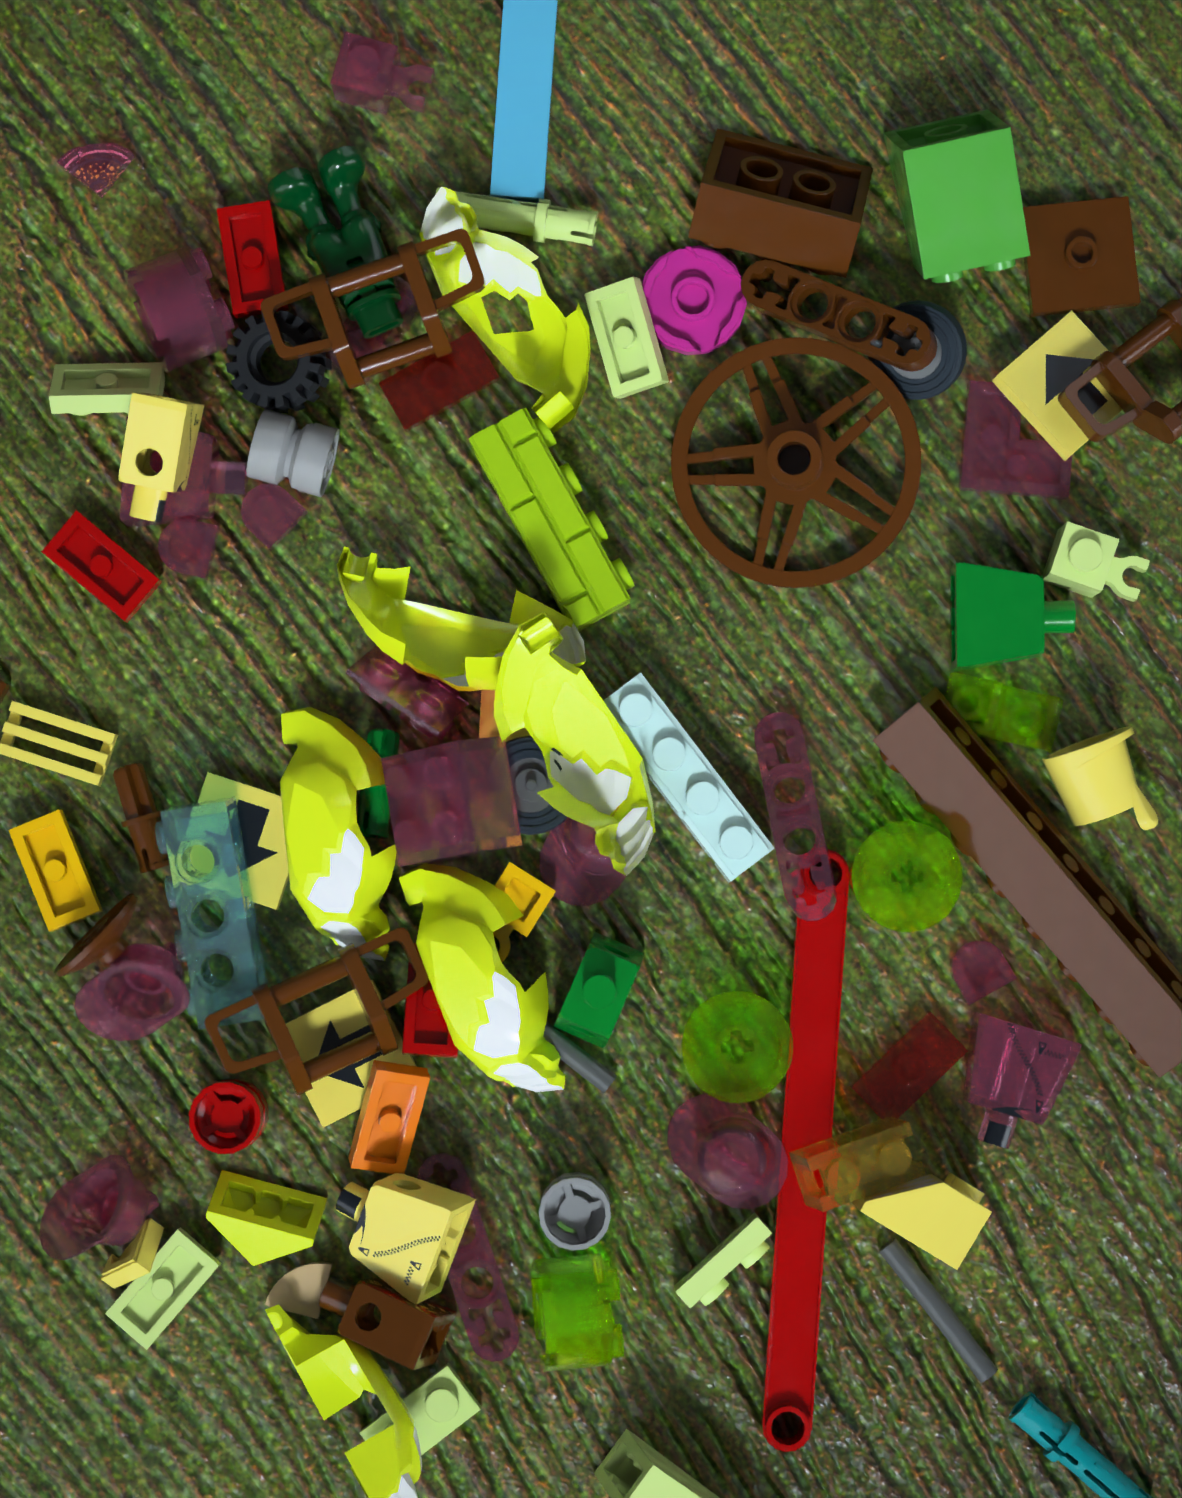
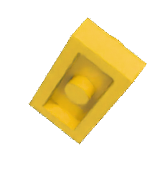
[8,809,103,932]

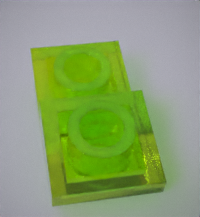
[945,672,1064,753]

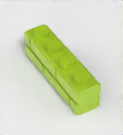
[468,408,635,632]

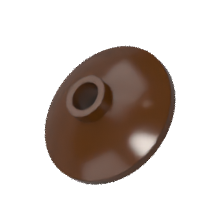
[54,893,138,977]

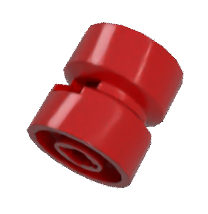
[189,1078,269,1154]

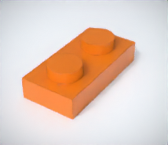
[348,1060,430,1174]

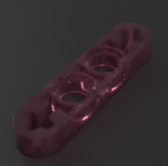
[754,712,837,921]
[417,1152,520,1362]

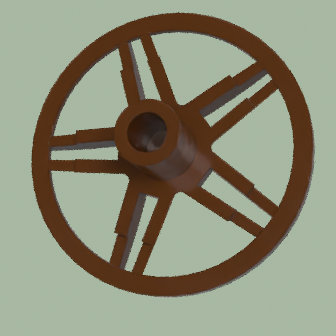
[671,337,921,588]

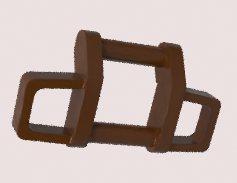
[261,229,486,389]
[1058,297,1182,444]
[204,928,428,1096]

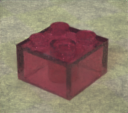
[381,736,522,867]

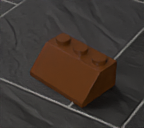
[688,128,873,278]

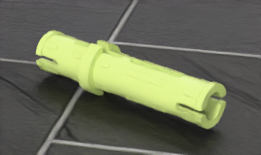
[435,187,598,246]

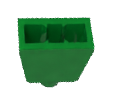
[950,563,1076,671]
[554,932,645,1049]

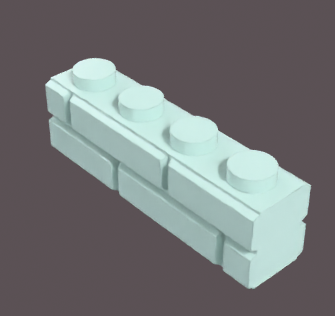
[603,673,775,883]

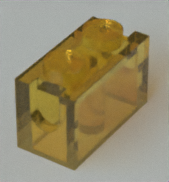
[789,1117,926,1212]

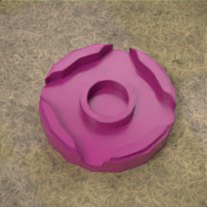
[642,246,747,355]

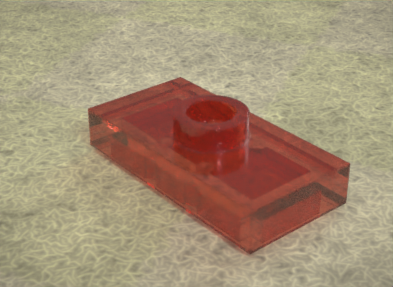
[379,330,500,432]
[850,1011,968,1127]

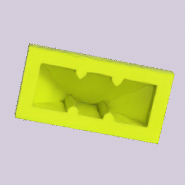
[206,1170,327,1266]

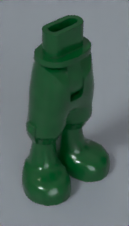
[267,145,404,339]

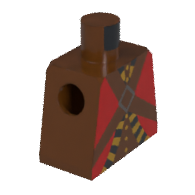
[319,1276,457,1370]

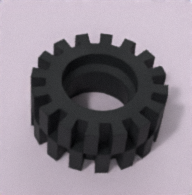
[226,310,332,413]

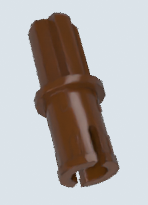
[113,763,175,874]

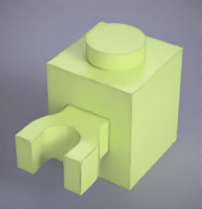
[1042,521,1150,602]

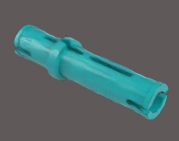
[1008,1391,1154,1498]

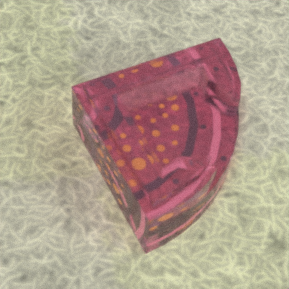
[57,143,135,198]

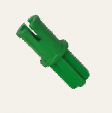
[357,728,400,839]

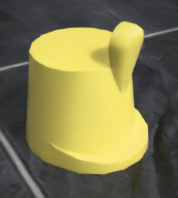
[1042,726,1158,831]

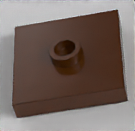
[1023,196,1141,317]

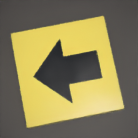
[992,310,1122,461]
[173,772,289,910]
[286,980,416,1128]

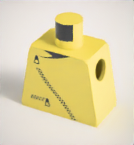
[118,392,204,522]
[336,1173,476,1305]

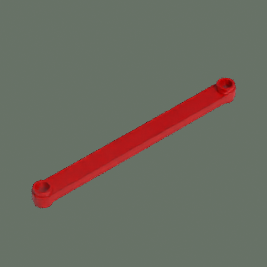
[761,849,850,1452]

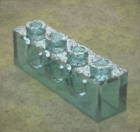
[155,796,268,1029]

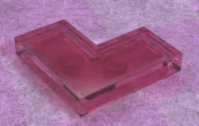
[959,380,1072,500]

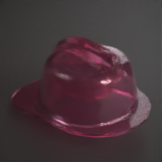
[540,806,626,906]
[74,942,190,1041]
[667,1094,788,1209]
[39,1154,159,1260]

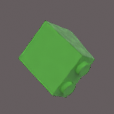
[883,109,1030,283]

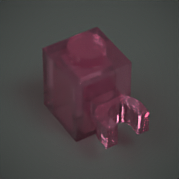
[330,31,435,115]

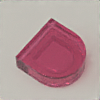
[241,484,308,551]
[158,519,220,581]
[950,941,1017,1005]

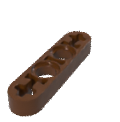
[741,259,938,372]

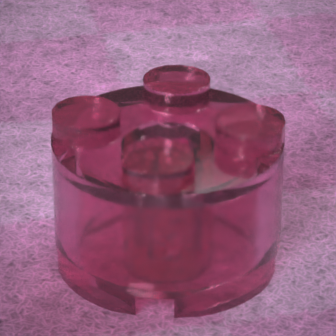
[124,246,235,373]

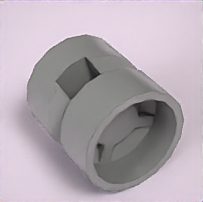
[246,409,340,497]
[539,1172,611,1251]

